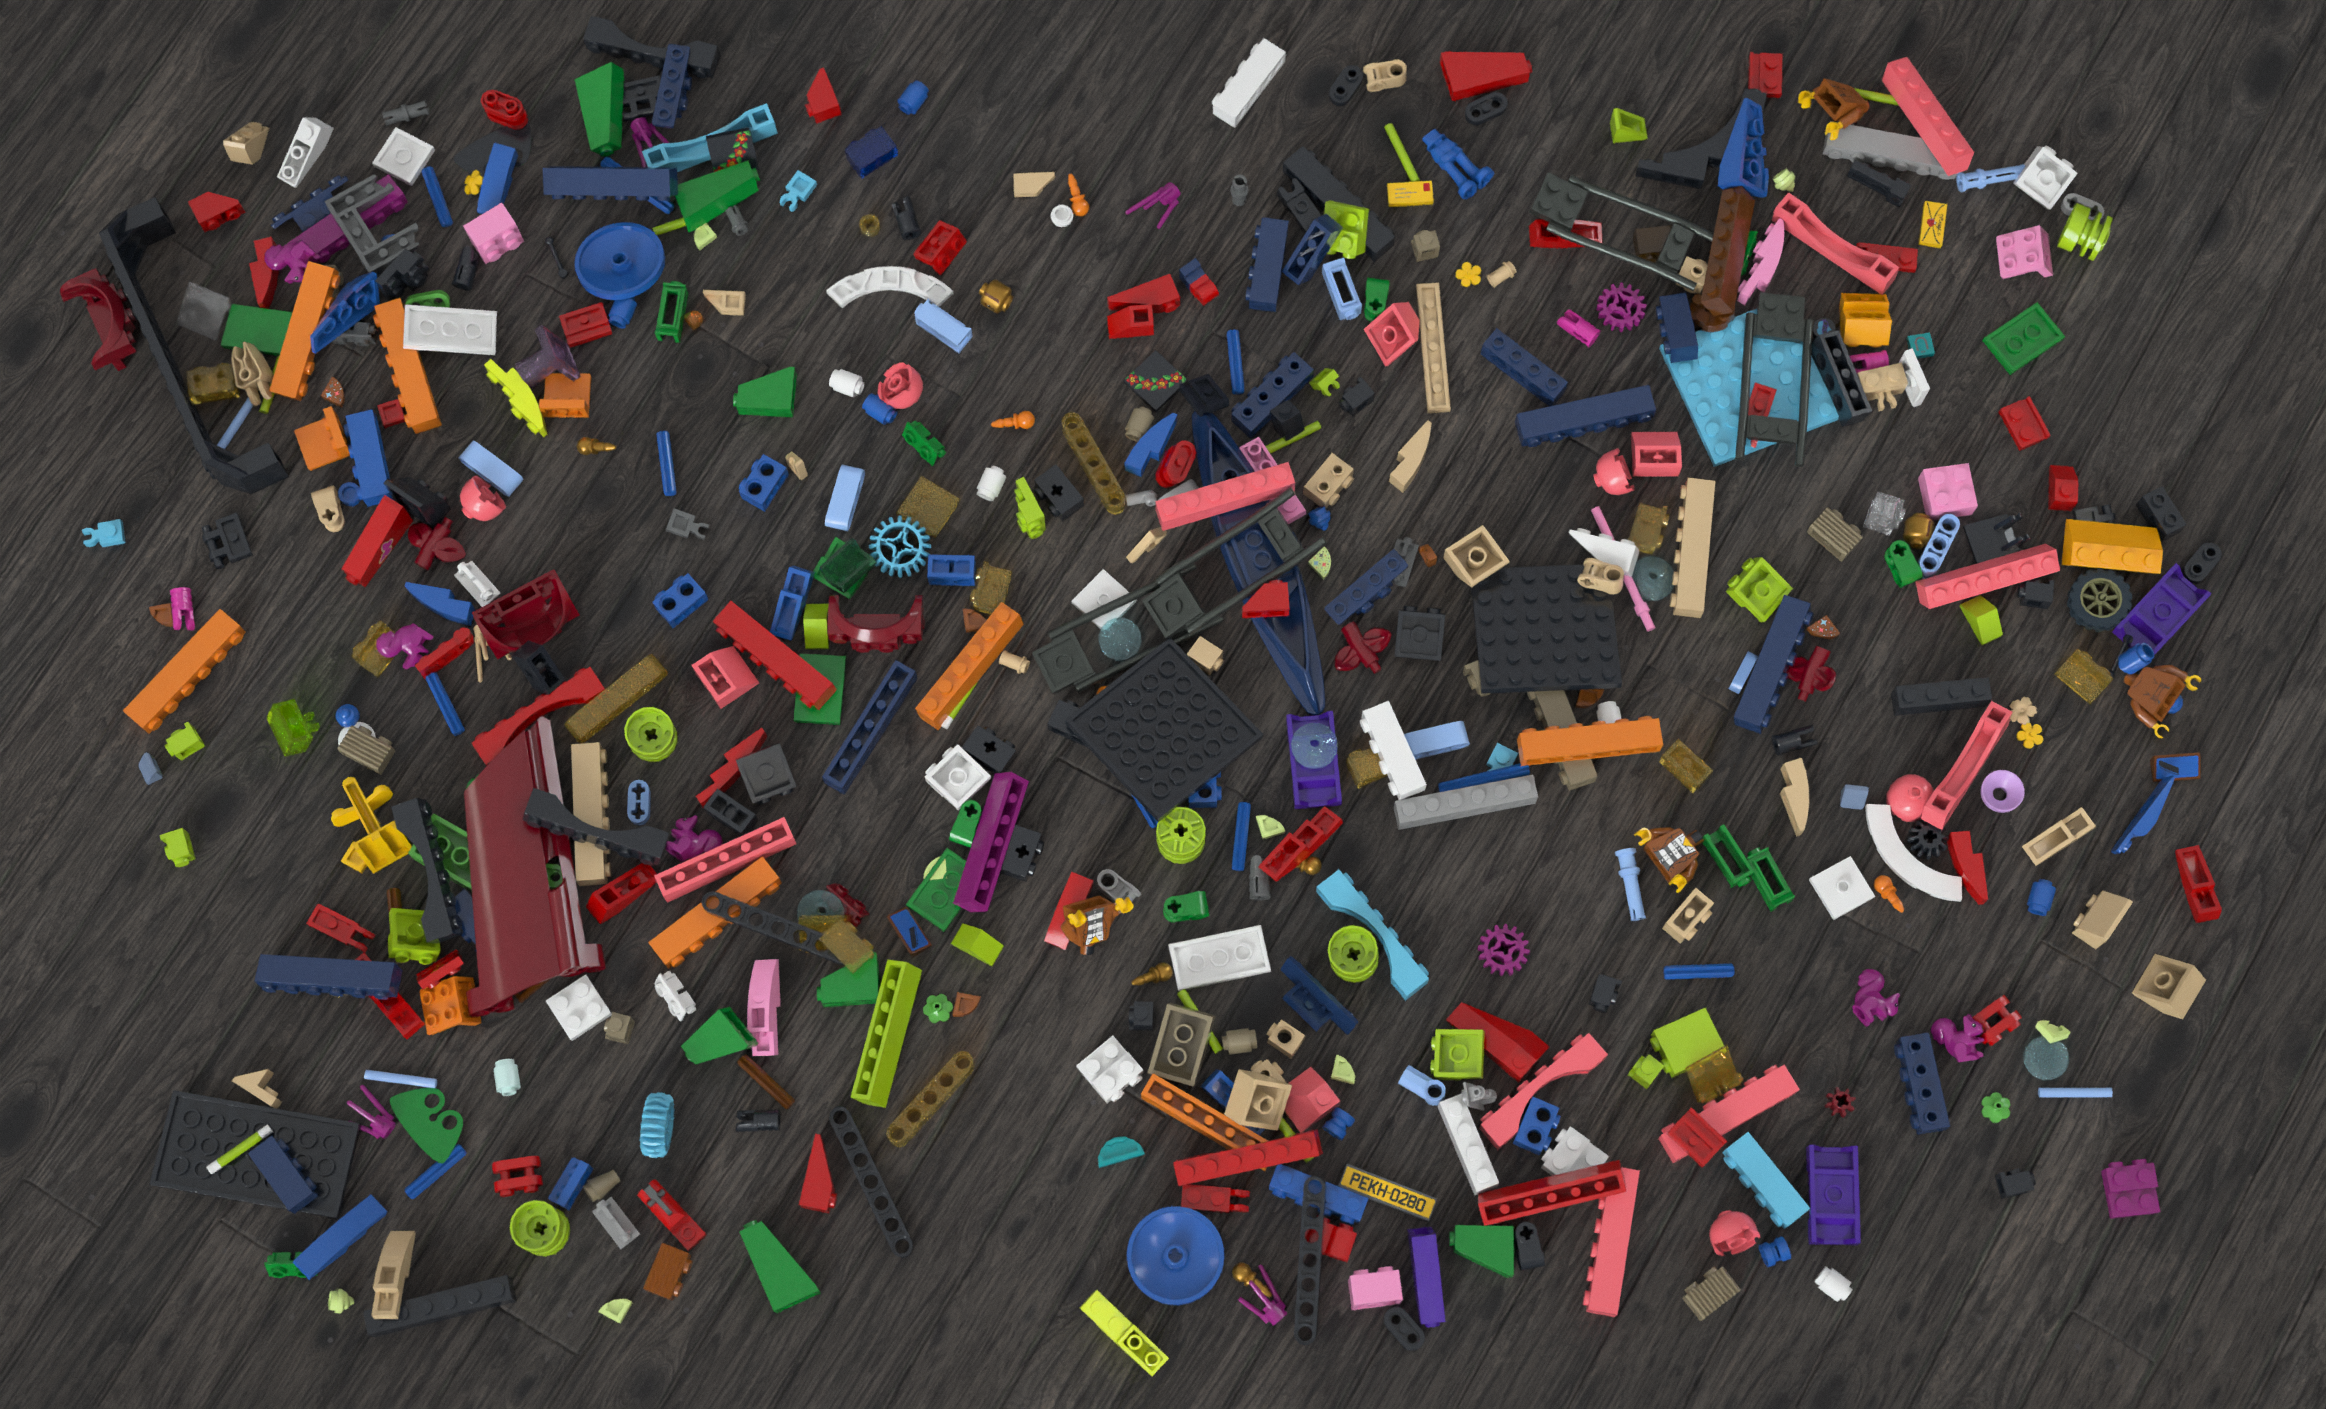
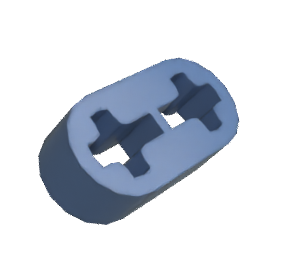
[1728,651,1758,694]
[627,780,651,826]

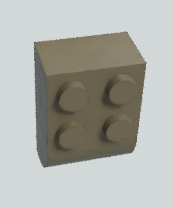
[1148,1003,1216,1087]

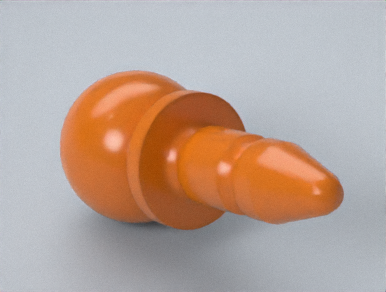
[1068,174,1089,216]
[991,411,1035,429]
[1874,875,1904,913]

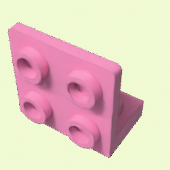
[1996,225,2053,279]

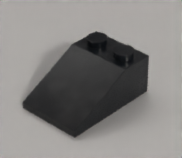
[383,477,451,529]

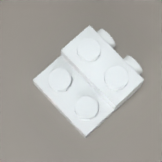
[2014,146,2077,210]
[925,745,991,810]
[1076,1036,1144,1103]
[1541,1126,1609,1176]

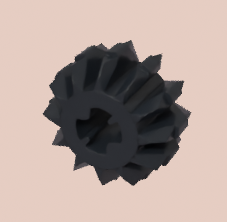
[1907,821,1949,860]

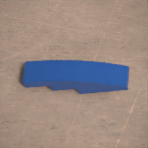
[293,1195,387,1280]

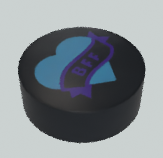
[1813,318,1836,338]

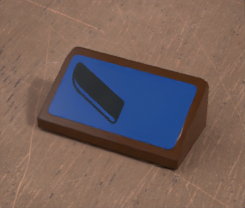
[2150,752,2201,782]
[886,907,932,958]

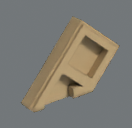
[1013,172,1055,197]
[703,290,746,315]
[785,451,808,480]
[1126,527,1167,563]

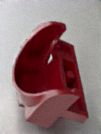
[60,268,137,371]
[472,569,580,659]
[828,595,925,653]

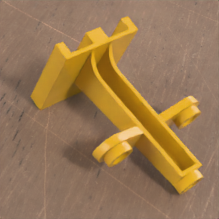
[331,777,412,874]

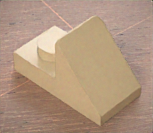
[232,1069,282,1109]

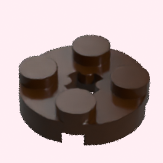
[1690,294,1735,332]

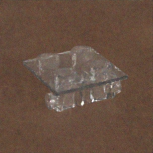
[176,282,232,340]

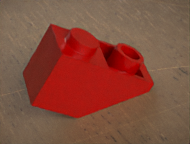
[188,192,245,232]
[1107,304,1154,339]

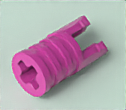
[1557,309,1601,347]
[1850,350,1889,373]
[170,587,195,630]

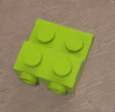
[1324,201,1369,259]
[1014,477,1046,539]
[1726,557,1793,622]
[388,908,440,965]
[1430,1029,1485,1080]

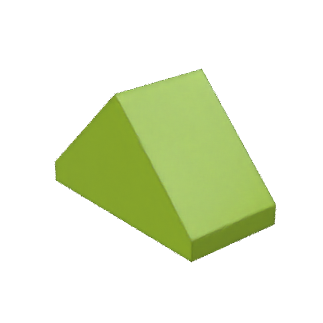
[1610,108,1647,143]
[1960,595,2003,645]
[803,604,829,649]
[951,923,1004,966]

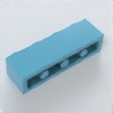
[1722,1132,1810,1229]

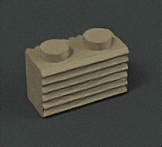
[1807,507,1863,561]
[338,725,395,775]
[1682,1266,1741,1321]

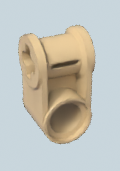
[1363,60,1406,92]
[311,485,345,532]
[1577,558,1624,594]

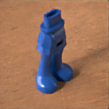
[1422,129,1494,200]

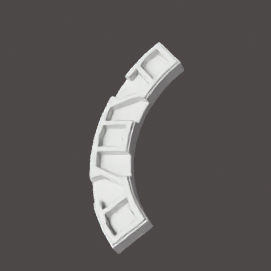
[826,266,953,308]
[1865,804,1962,902]

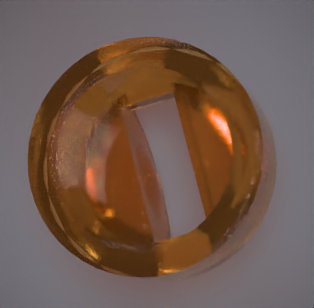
[684,310,703,330]

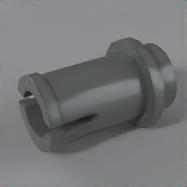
[726,206,749,236]

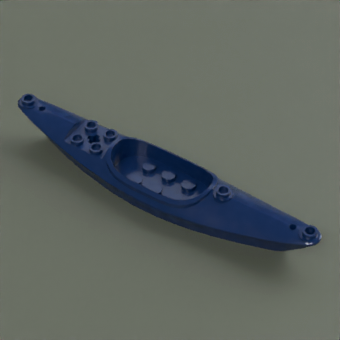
[1192,411,1325,716]

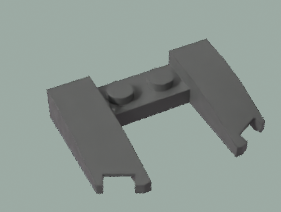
[324,175,420,276]

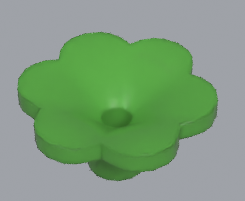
[923,994,953,1023]
[1981,1092,2010,1123]

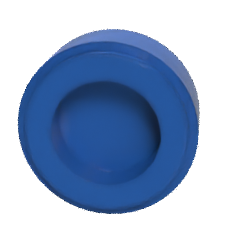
[338,482,361,506]

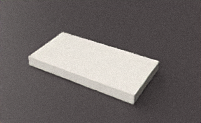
[403,305,497,355]
[1168,925,1271,991]

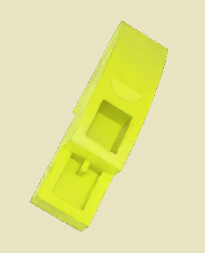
[484,359,547,437]
[1080,1290,1169,1376]

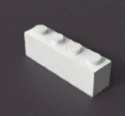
[1212,38,1286,128]
[1360,701,1426,800]
[1438,1094,1499,1196]

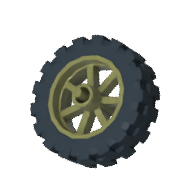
[2067,568,2132,632]

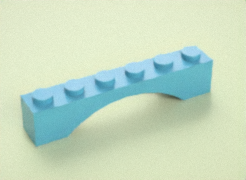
[642,103,778,172]
[1316,870,1429,1001]

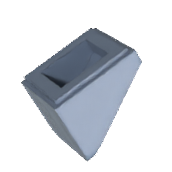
[138,752,163,785]
[1840,784,1869,810]

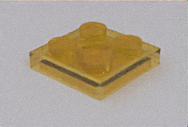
[896,476,960,538]

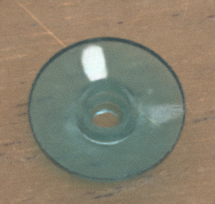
[1632,556,1674,601]
[1291,723,1338,769]
[797,890,845,935]

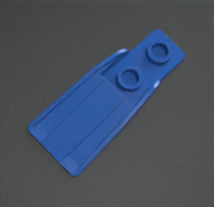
[2111,775,2175,854]

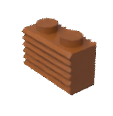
[643,1243,693,1301]

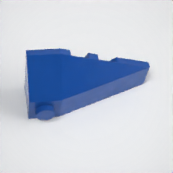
[1718,98,1769,198]
[310,271,380,354]

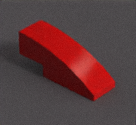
[1529,219,1603,248]
[249,237,279,309]
[1947,831,1988,905]
[2175,845,2222,923]
[1044,872,1094,950]

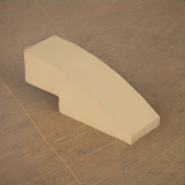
[1389,420,1431,493]
[1780,758,1809,837]
[2022,807,2096,866]

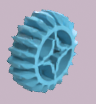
[869,516,931,578]
[640,1092,675,1158]

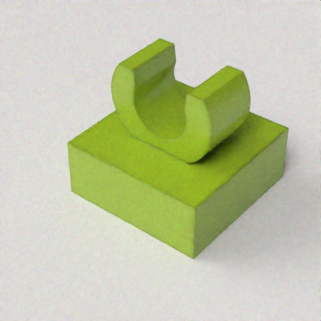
[1309,368,1340,396]

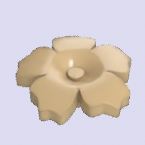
[2010,697,2037,725]

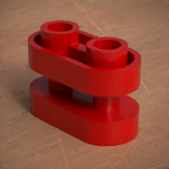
[481,90,528,130]
[1155,440,1196,488]
[1972,995,2022,1046]
[492,1156,543,1197]

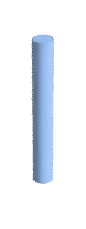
[217,397,254,449]
[364,1070,437,1088]
[2038,1088,2112,1097]

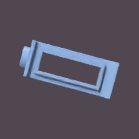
[1322,258,1362,320]
[914,299,973,353]

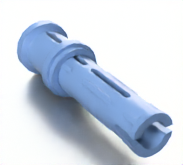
[1956,164,2025,192]
[1615,848,1646,921]

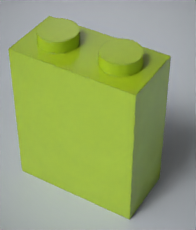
[1650,1008,1726,1078]

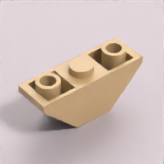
[223,122,269,164]

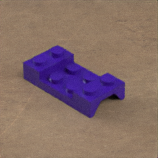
[2112,563,2212,655]
[1286,711,1342,809]
[1806,1145,1861,1245]

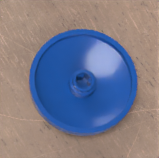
[575,223,665,300]
[1127,1206,1224,1305]

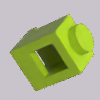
[164,722,205,761]
[160,828,196,867]
[1628,1054,1664,1089]

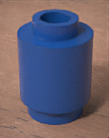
[898,80,929,115]
[608,297,637,329]
[862,393,897,425]
[2118,643,2154,675]
[2027,879,2056,916]

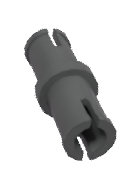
[382,100,430,126]
[1230,175,1248,206]

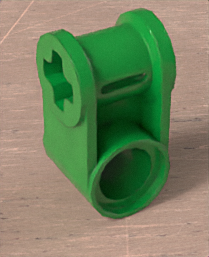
[1364,277,1390,322]
[1884,540,1923,588]
[949,800,983,848]
[1163,891,1210,922]

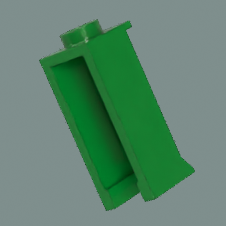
[655,281,688,343]
[1702,824,1755,888]
[1746,847,1795,912]

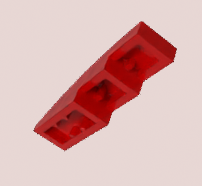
[696,728,767,807]
[1258,806,1343,881]
[355,953,425,1040]

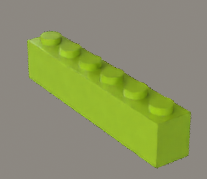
[851,960,922,1108]

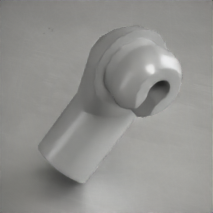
[1125,490,1157,506]

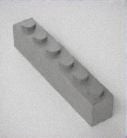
[1822,121,1957,180]
[1394,775,1538,830]

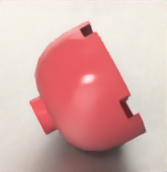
[878,362,923,409]
[1593,448,1634,495]
[460,476,506,521]
[1886,774,1934,822]
[1709,1210,1760,1256]

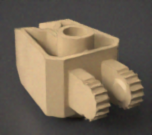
[231,342,274,406]

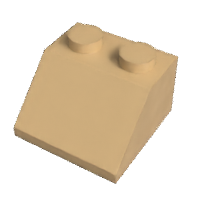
[1443,525,1510,587]
[2072,891,2133,949]
[2132,954,2206,1019]
[1224,1069,1292,1131]

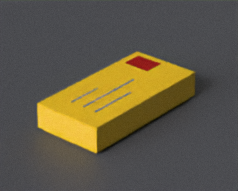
[1387,181,1434,207]

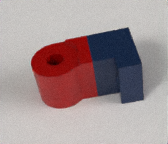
[1179,258,1219,305]

